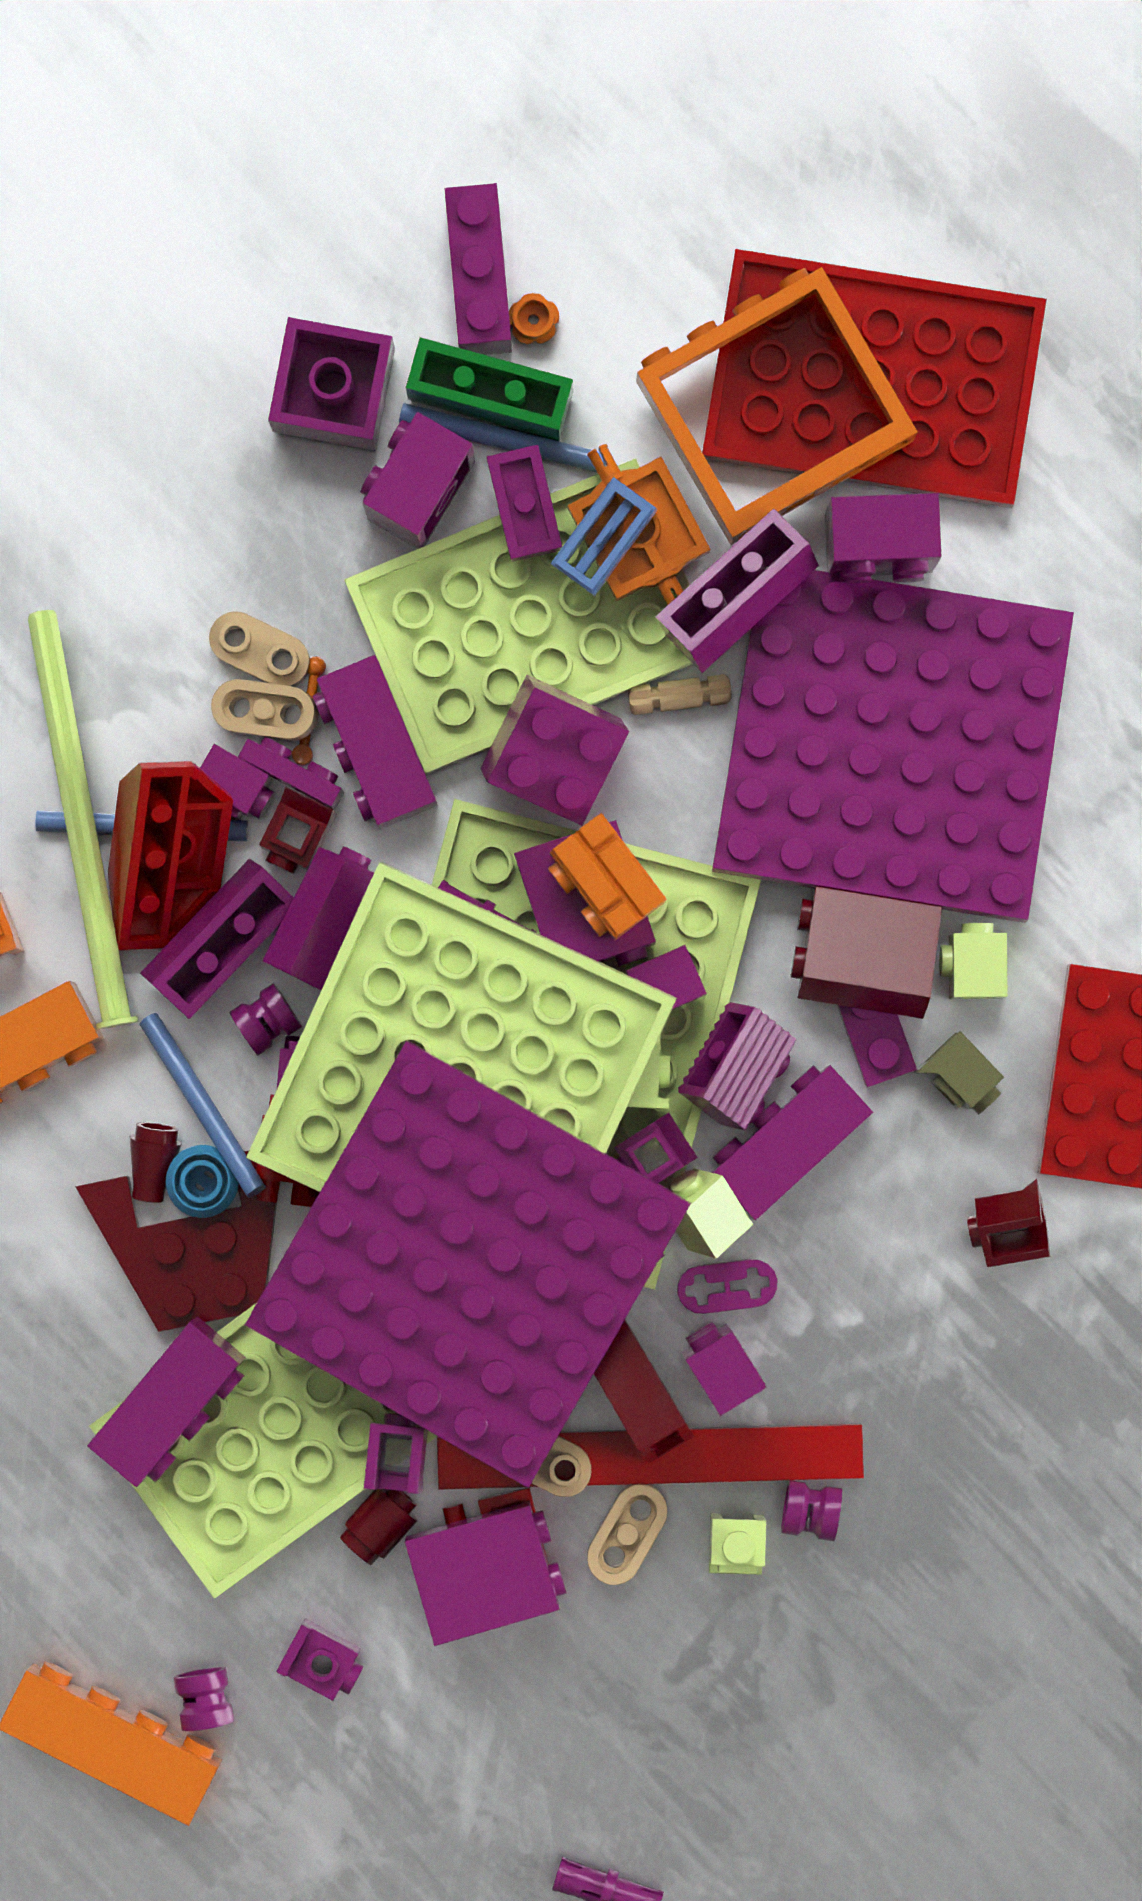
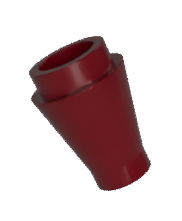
[129,1122,182,1203]

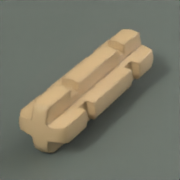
[628,674,732,715]

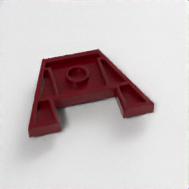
[75,1151,277,1332]

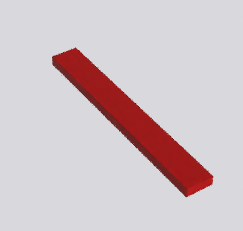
[437,1424,864,1490]

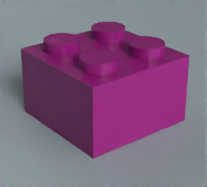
[268,317,395,451]
[360,411,475,549]
[825,493,942,583]
[480,675,630,826]

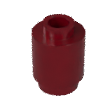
[340,1489,418,1565]

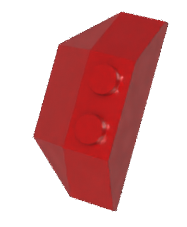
[108,761,233,951]

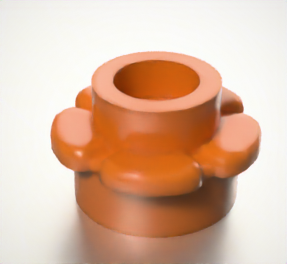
[509,293,560,344]

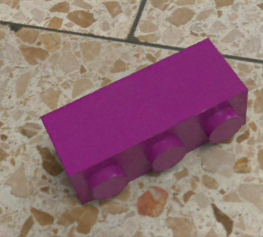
[444,183,512,355]
[656,508,819,673]
[312,655,438,829]
[140,858,294,1019]
[711,1065,873,1220]
[87,1316,246,1488]
[681,1322,767,1416]

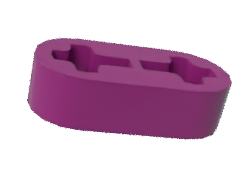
[677,1259,778,1314]

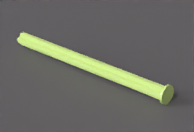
[28,610,139,1029]

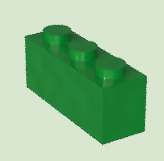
[406,337,573,441]

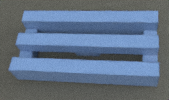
[550,477,657,596]

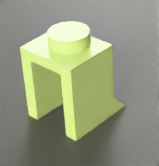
[709,1513,766,1575]

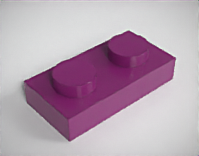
[486,444,562,562]
[238,736,345,811]
[837,1005,917,1088]

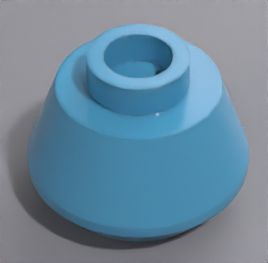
[166,1145,239,1218]

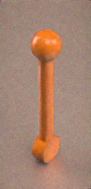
[292,656,326,766]

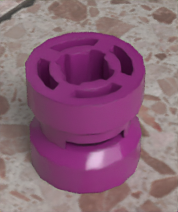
[229,983,302,1056]
[781,1480,842,1542]
[173,1667,235,1731]

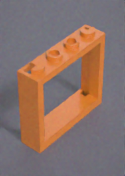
[636,267,918,545]

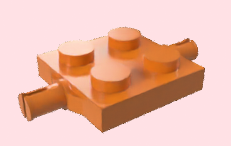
[567,444,711,605]

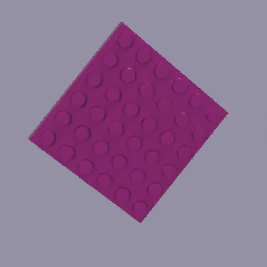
[712,570,1074,923]
[245,1040,691,1488]

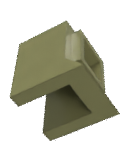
[913,1031,1004,1115]

